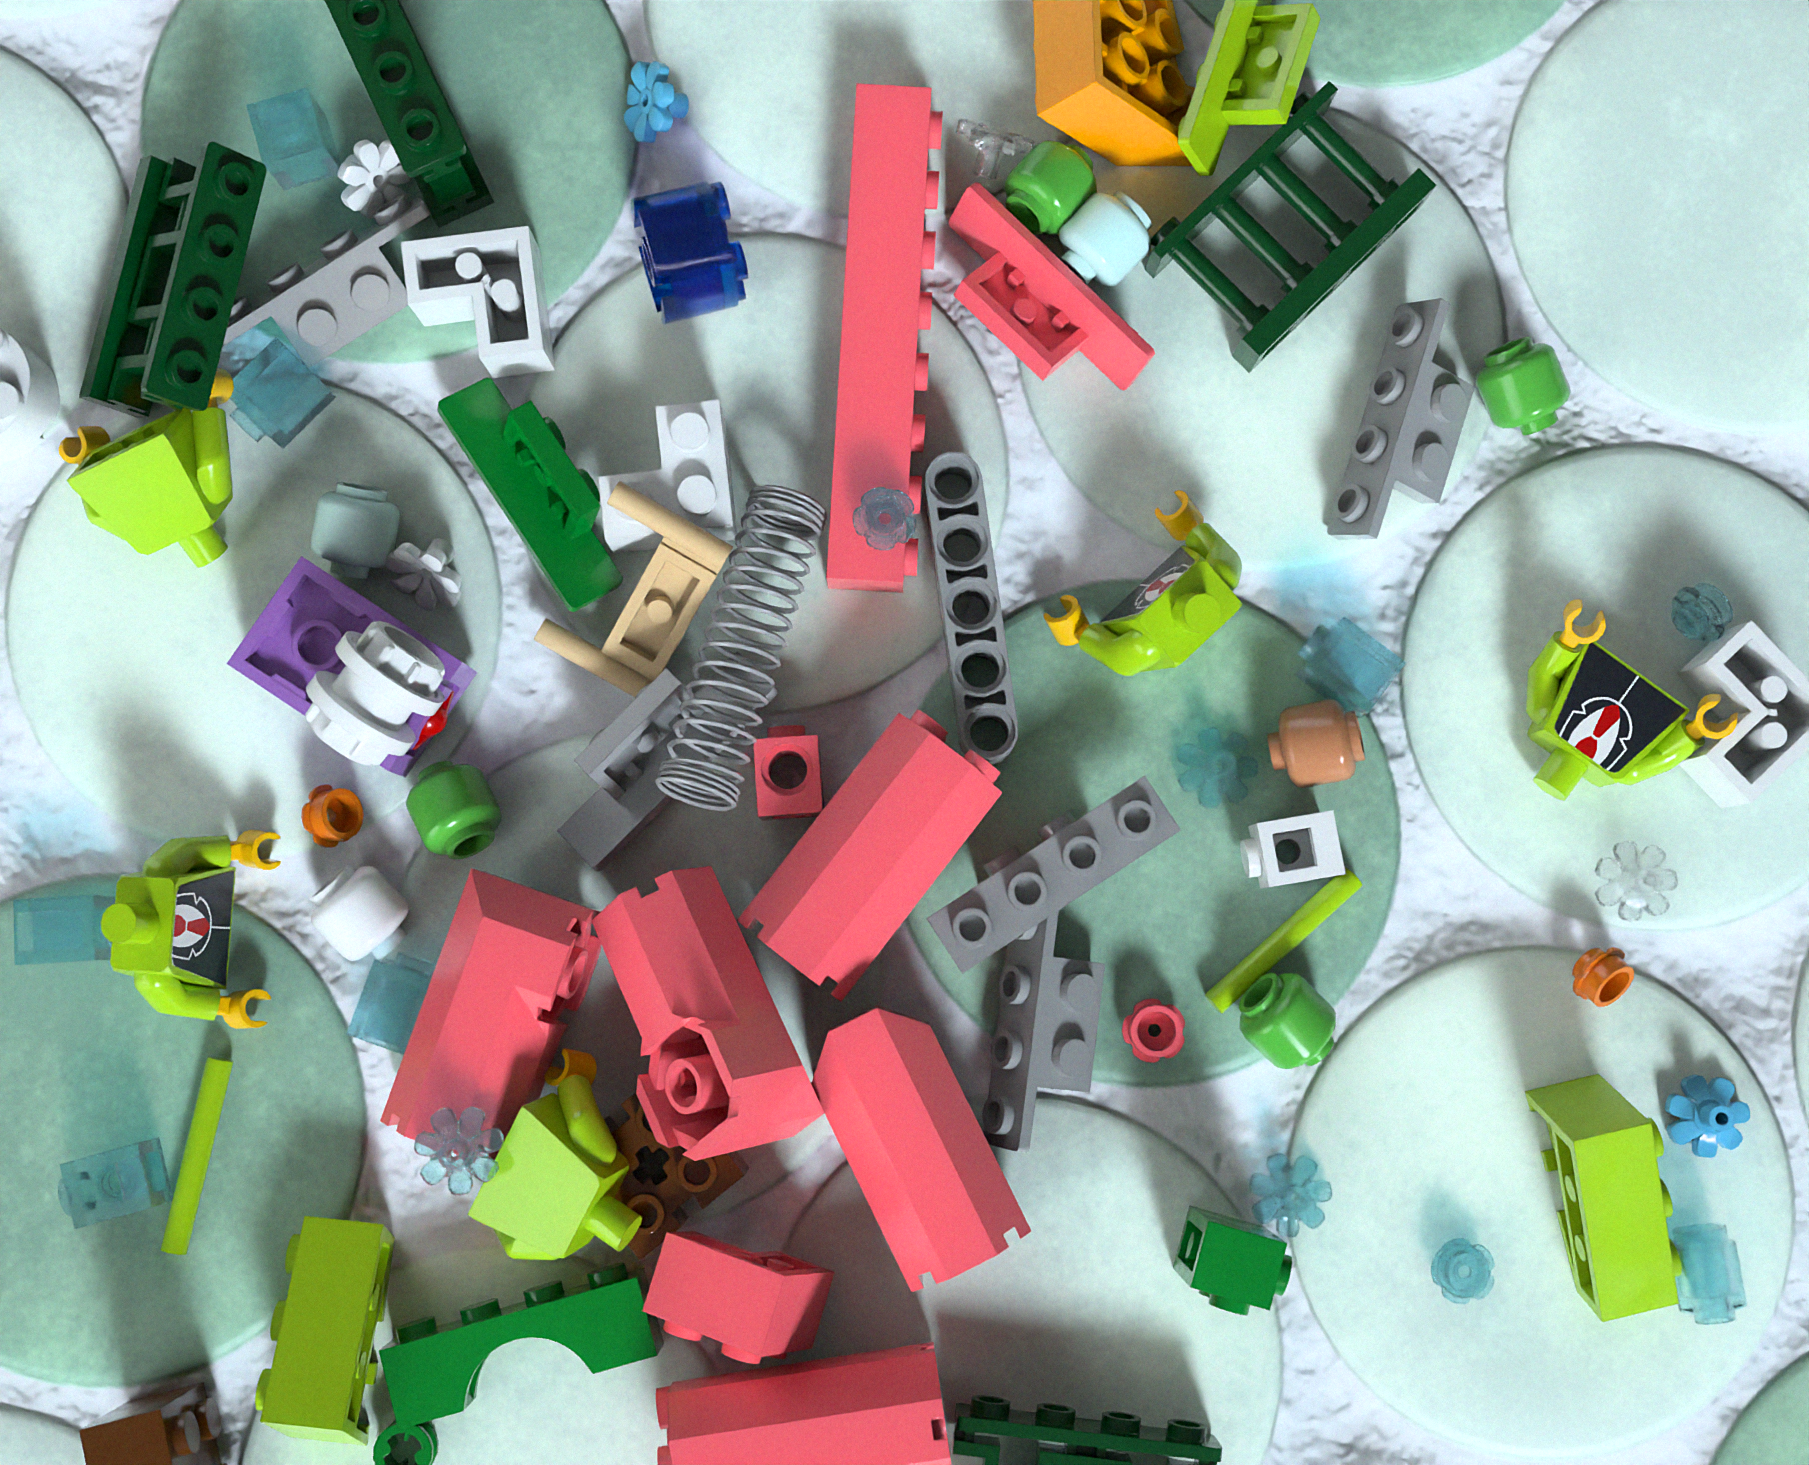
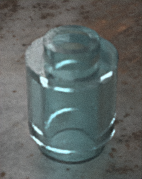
[1671,1223,1748,1325]

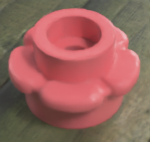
[1122,998,1185,1063]

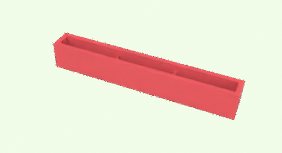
[826,83,943,593]

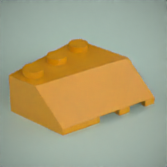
[1032,0,1195,166]

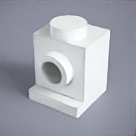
[1240,810,1346,889]

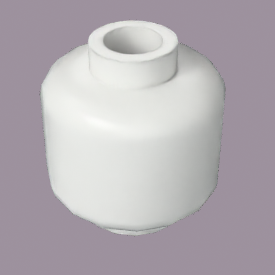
[310,864,409,961]

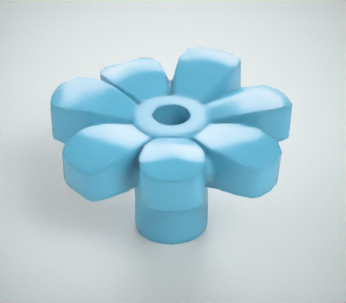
[624,61,689,143]
[1665,1074,1750,1158]

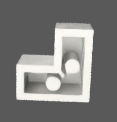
[401,226,555,378]
[598,399,738,554]
[1677,620,1809,808]

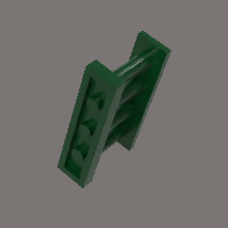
[1145,81,1437,373]

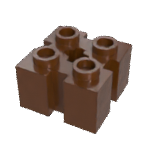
[604,1092,749,1261]

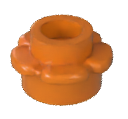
[301,784,364,848]
[1572,947,1634,1007]

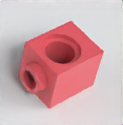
[753,725,824,821]

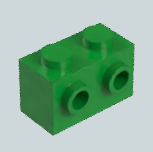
[1173,1205,1292,1316]

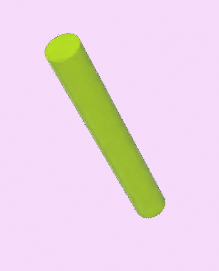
[1204,867,1363,1014]
[160,1056,234,1255]

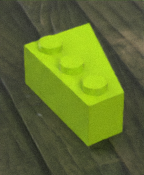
[1525,1074,1682,1322]
[255,1216,395,1446]

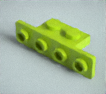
[1178,0,1321,176]

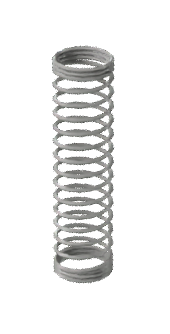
[655,485,827,811]

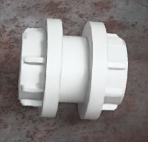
[305,621,445,766]

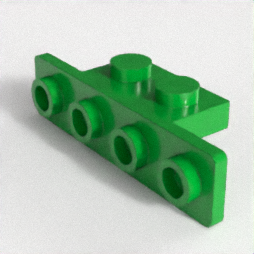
[437,378,623,612]

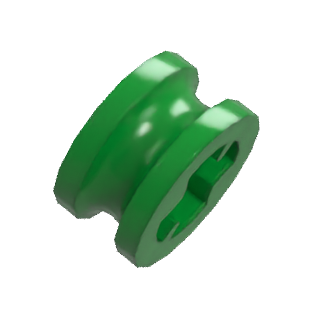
[373,1420,439,1465]

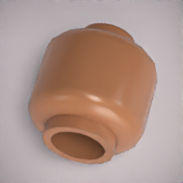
[1267,699,1365,788]

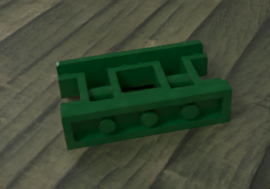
[324,0,495,228]
[79,141,267,418]
[952,1395,1222,1465]

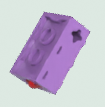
[226,556,478,778]

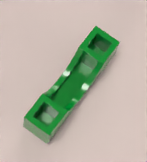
[379,1262,664,1430]

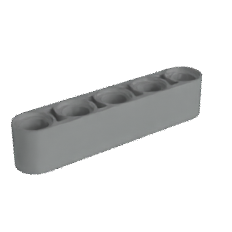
[924,452,1018,765]

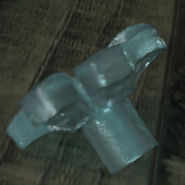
[1177,727,1258,809]
[414,1106,504,1195]
[1249,1153,1332,1237]

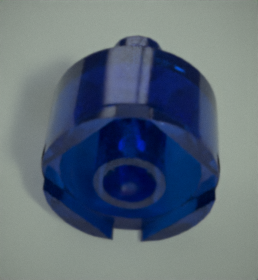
[631,181,748,325]

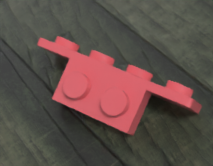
[948,182,1155,391]

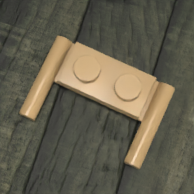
[534,481,733,697]

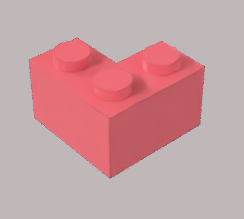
[642,1231,835,1364]

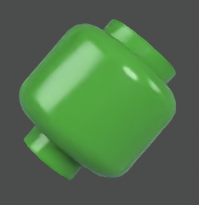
[1005,140,1097,236]
[1475,336,1571,435]
[406,761,502,860]
[1239,973,1336,1069]

